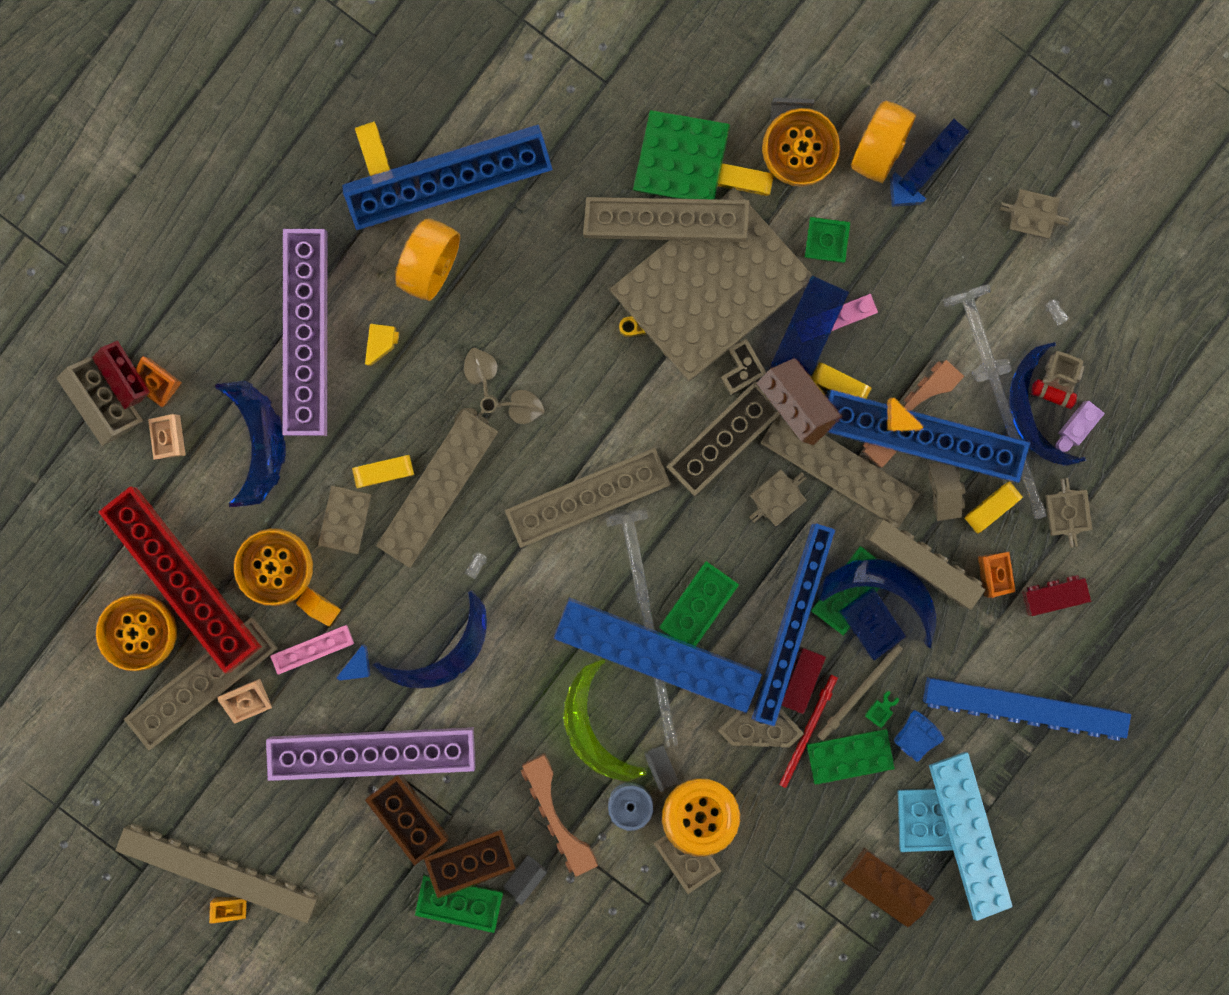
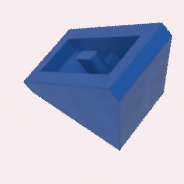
[890,172,926,207]
[337,644,370,680]

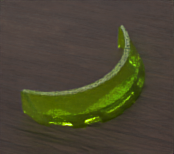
[564,658,647,781]

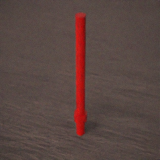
[779,675,838,788]

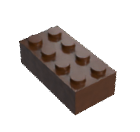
[365,775,449,866]
[424,830,515,899]

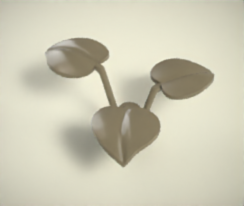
[454,348,545,424]

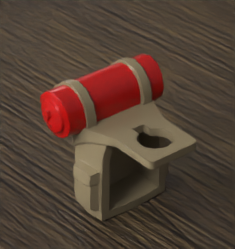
[1031,351,1084,409]

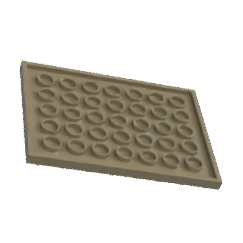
[609,188,814,382]

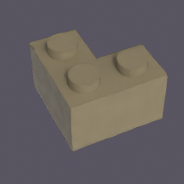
[720,339,766,396]
[928,462,965,521]

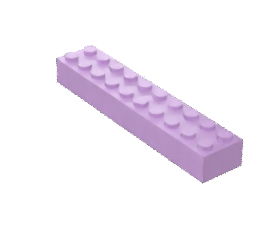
[283,229,327,436]
[266,727,475,781]

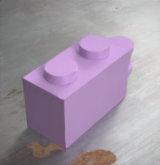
[1056,401,1105,452]

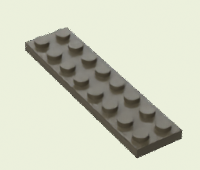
[583,197,750,242]
[376,409,499,568]
[760,414,920,529]
[504,448,671,548]
[124,617,278,751]

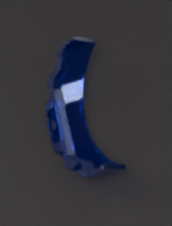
[1009,342,1086,466]
[215,381,286,507]
[817,559,936,648]
[373,589,487,688]

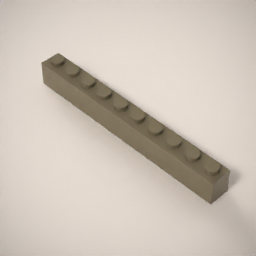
[115,824,319,924]

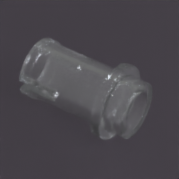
[1045,298,1069,325]
[465,552,488,579]

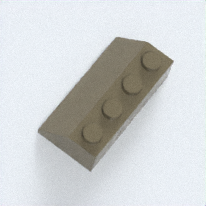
[56,355,143,446]

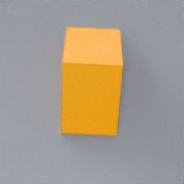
[887,398,923,430]
[296,587,341,626]
[209,897,247,923]

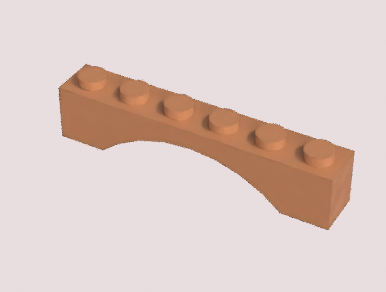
[862,360,964,468]
[521,753,598,876]

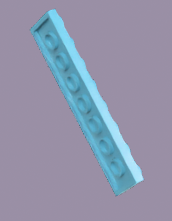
[929,752,1013,921]

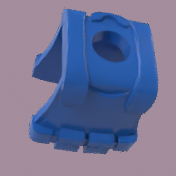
[894,710,944,762]

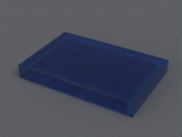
[839,588,906,661]

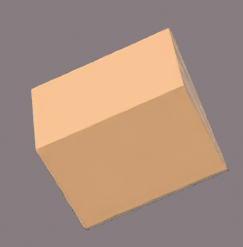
[148,414,186,460]
[217,679,272,724]

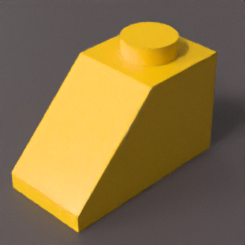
[365,324,399,366]

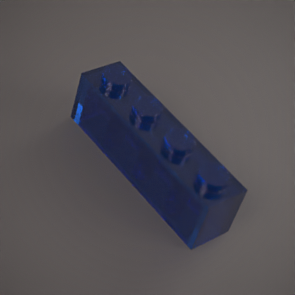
[898,118,969,196]

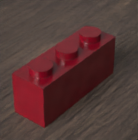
[92,340,150,410]
[1022,575,1091,616]
[781,647,826,714]

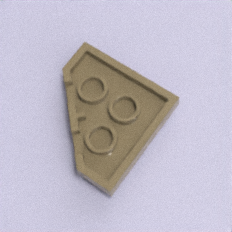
[717,690,804,748]

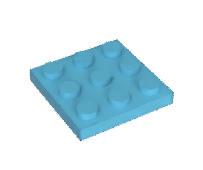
[898,789,953,852]

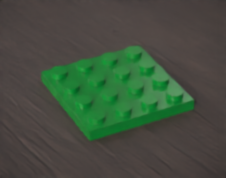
[633,110,730,200]

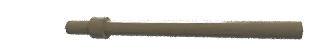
[817,644,903,741]

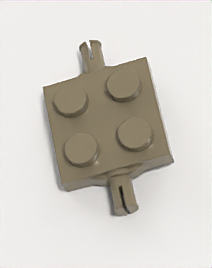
[999,189,1069,239]
[749,469,807,526]
[1045,478,1093,547]

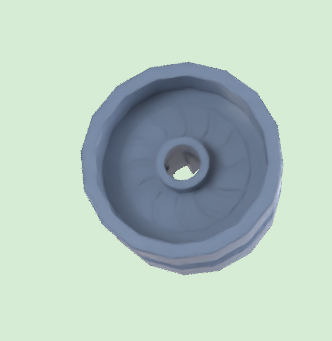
[608,782,653,831]

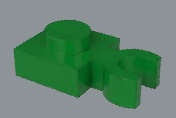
[864,691,899,728]

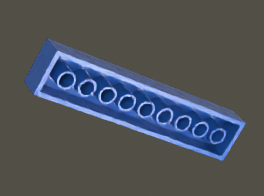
[342,124,553,230]
[826,390,1030,483]
[554,597,762,713]

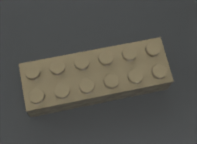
[666,381,780,496]
[864,518,985,610]

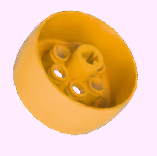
[851,100,916,183]
[762,108,841,187]
[395,218,460,301]
[234,528,313,606]
[96,593,177,671]
[662,778,740,857]

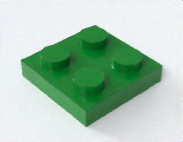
[804,217,850,263]

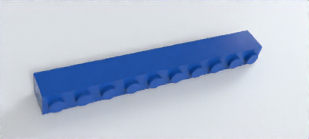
[751,523,835,727]
[923,677,1131,741]

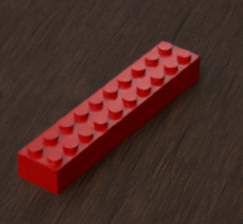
[98,486,262,673]

